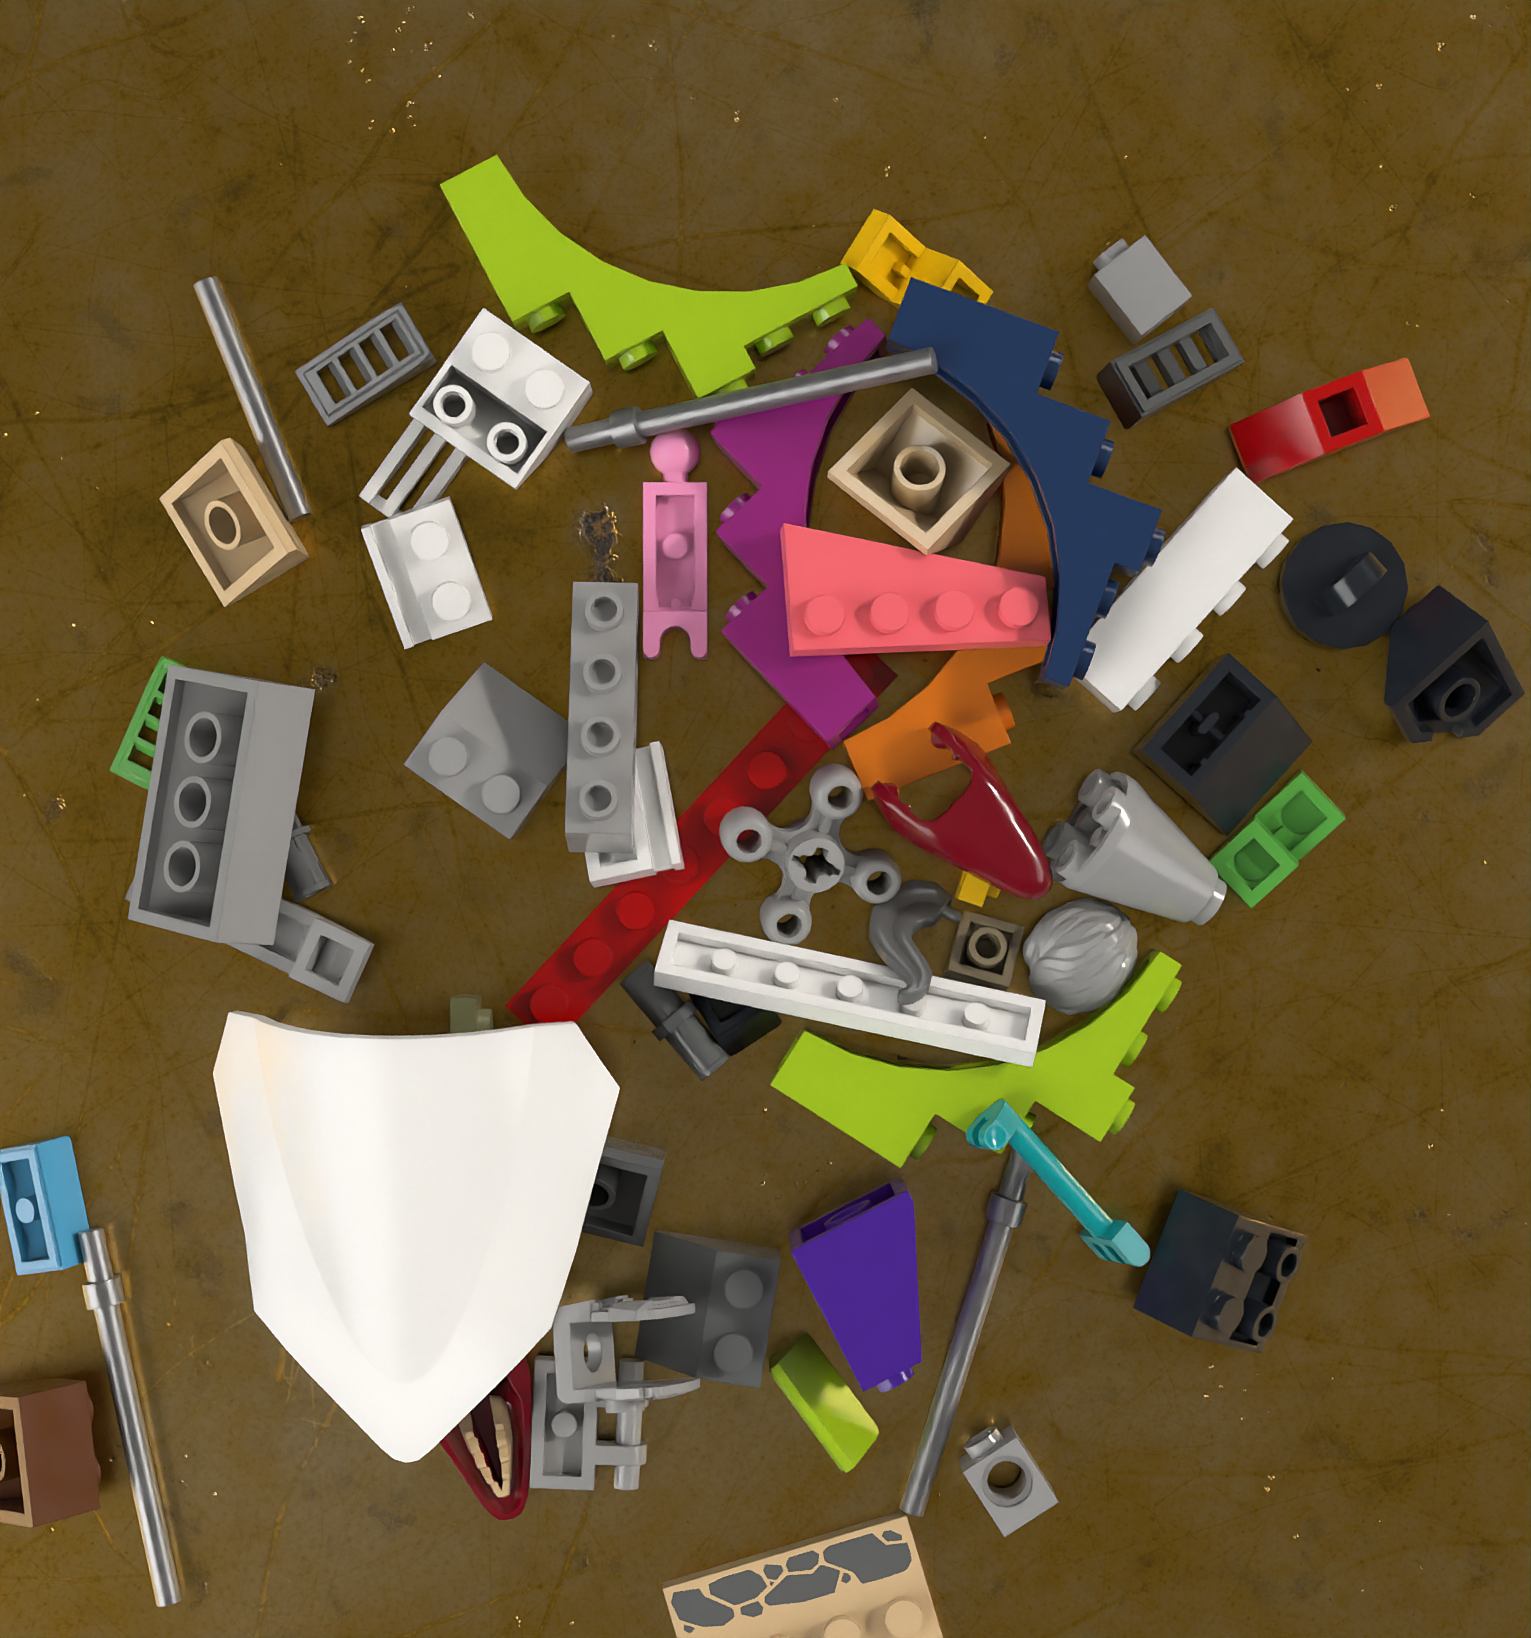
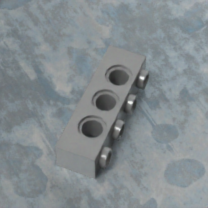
[565,582,640,853]

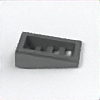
[295,302,437,427]
[1097,308,1245,429]

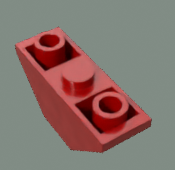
[1228,357,1430,484]

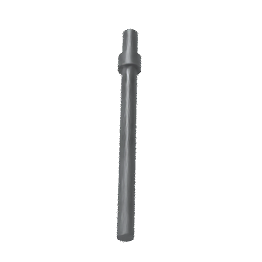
[565,347,938,453]
[899,1147,1032,1517]
[78,1227,182,1607]

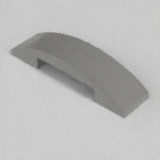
[125,876,375,1003]

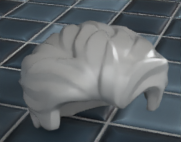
[1023,898,1138,1015]

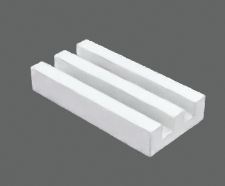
[359,419,469,518]

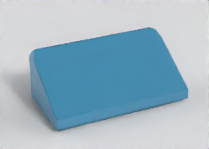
[0,1136,89,1276]

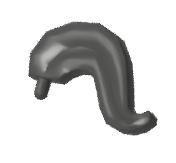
[868,879,962,1005]

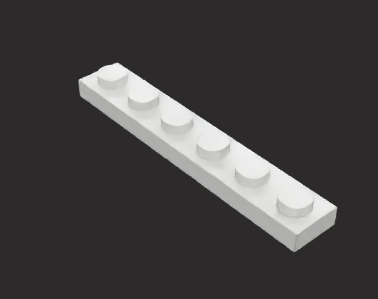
[653,920,1046,1067]

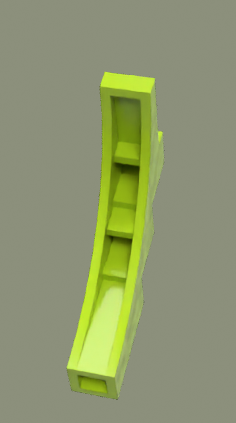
[440,155,858,399]
[769,949,1182,1168]

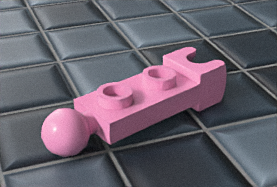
[643,428,708,660]

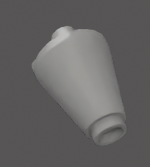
[1042,768,1227,925]

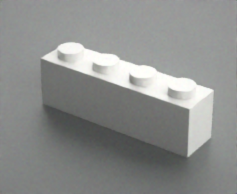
[1074,468,1293,713]

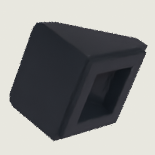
[688,993,782,1056]

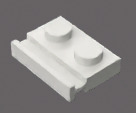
[361,496,492,649]
[585,741,685,888]

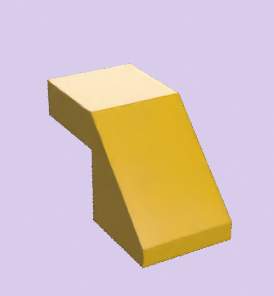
[840,209,993,309]

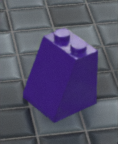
[788,1175,922,1392]

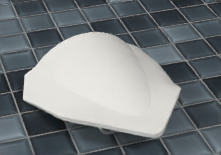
[213,1011,620,1463]

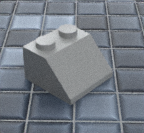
[404,662,568,839]

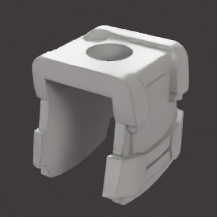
[553,1295,700,1413]

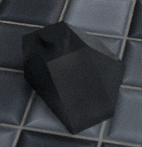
[1384,584,1525,743]

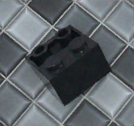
[1132,653,1313,836]
[1133,1189,1307,1354]

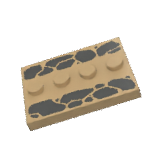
[663,1511,943,1638]

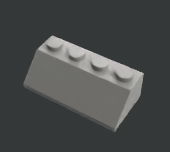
[128,664,315,945]

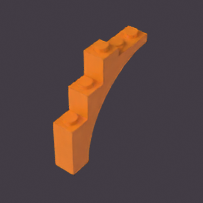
[842,415,1054,801]

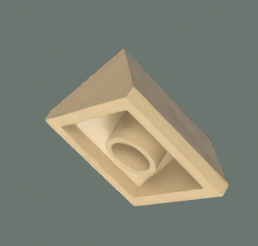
[827,388,1011,556]
[159,437,310,607]

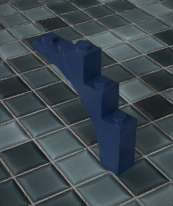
[885,277,1166,689]

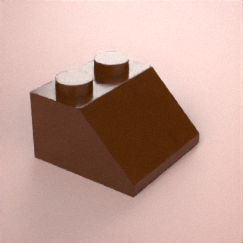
[0,1377,101,1528]

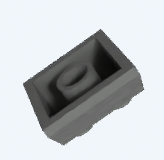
[635,1229,781,1388]

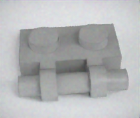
[530,1355,649,1490]

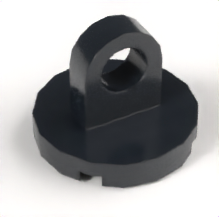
[1279,522,1408,650]

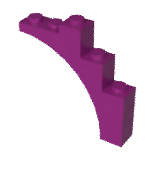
[710,318,889,750]

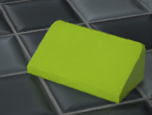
[769,1333,879,1473]

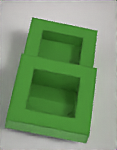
[1208,769,1346,908]

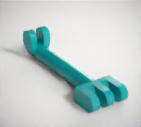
[966,1099,1150,1266]

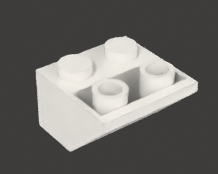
[409,308,593,490]

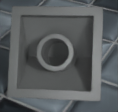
[581,1136,667,1247]

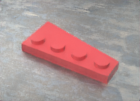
[780,523,1051,657]

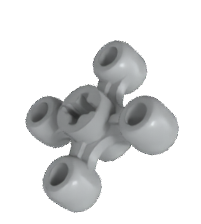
[719,763,902,946]

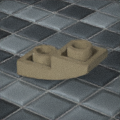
[942,910,1025,991]

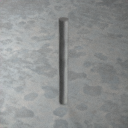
[193,276,312,523]

